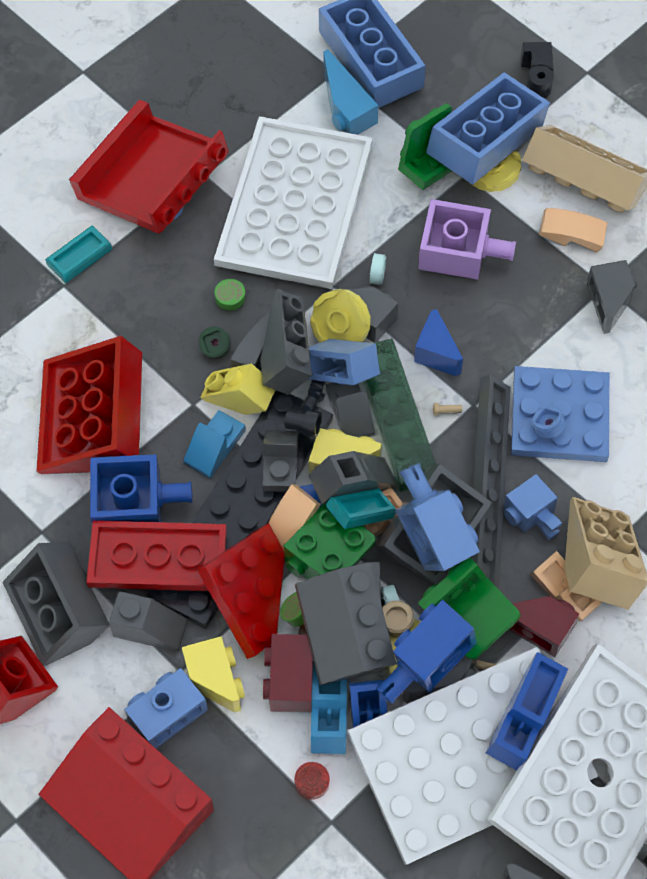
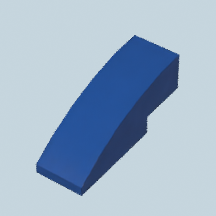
[485,652,568,771]

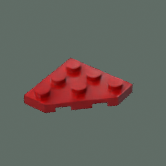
[197,523,285,659]

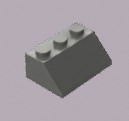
[374,464,492,584]
[2,542,110,666]
[295,563,396,685]

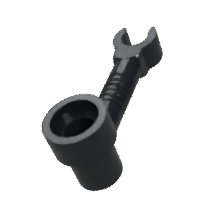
[284,380,326,438]

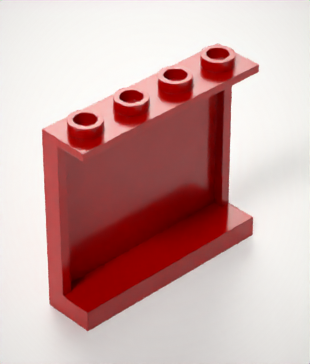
[69,99,229,234]

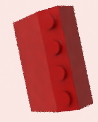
[36,336,142,474]
[38,707,214,879]

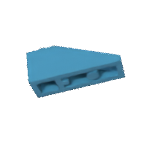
[323,49,378,135]

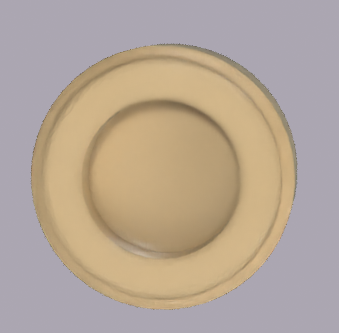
[382,601,414,637]

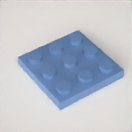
[511,366,610,462]

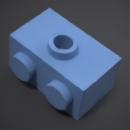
[309,339,380,385]
[124,668,208,748]

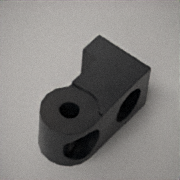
[520,42,554,99]

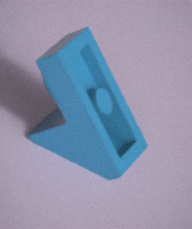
[183,410,246,479]

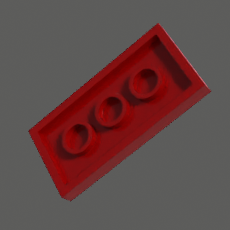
[86,521,227,591]

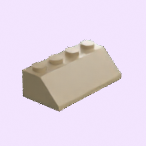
[522,125,647,212]

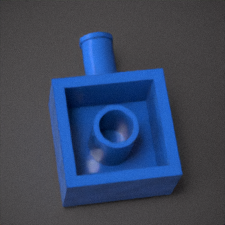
[90,454,193,523]
[376,599,477,704]

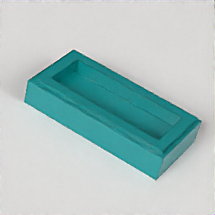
[45,225,112,284]
[326,488,396,529]

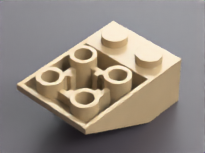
[564,497,647,610]

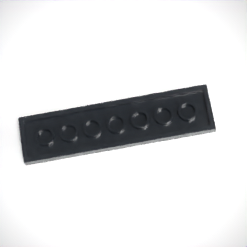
[147,390,333,629]

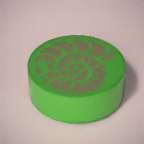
[214,279,246,311]
[280,592,304,627]

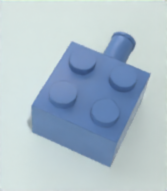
[395,463,480,571]

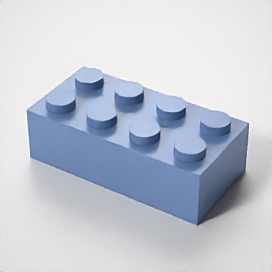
[319,0,426,108]
[426,72,550,185]

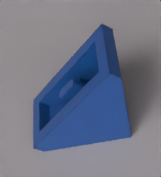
[414,309,463,376]
[349,680,387,728]

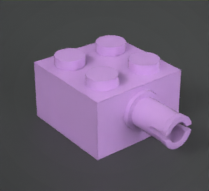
[418,199,516,280]

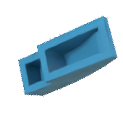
[311,661,347,754]

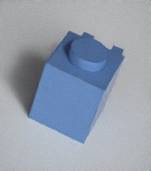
[503,474,562,541]

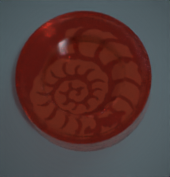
[294,762,330,800]

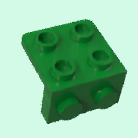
[398,103,452,190]
[283,503,376,579]
[418,557,521,660]

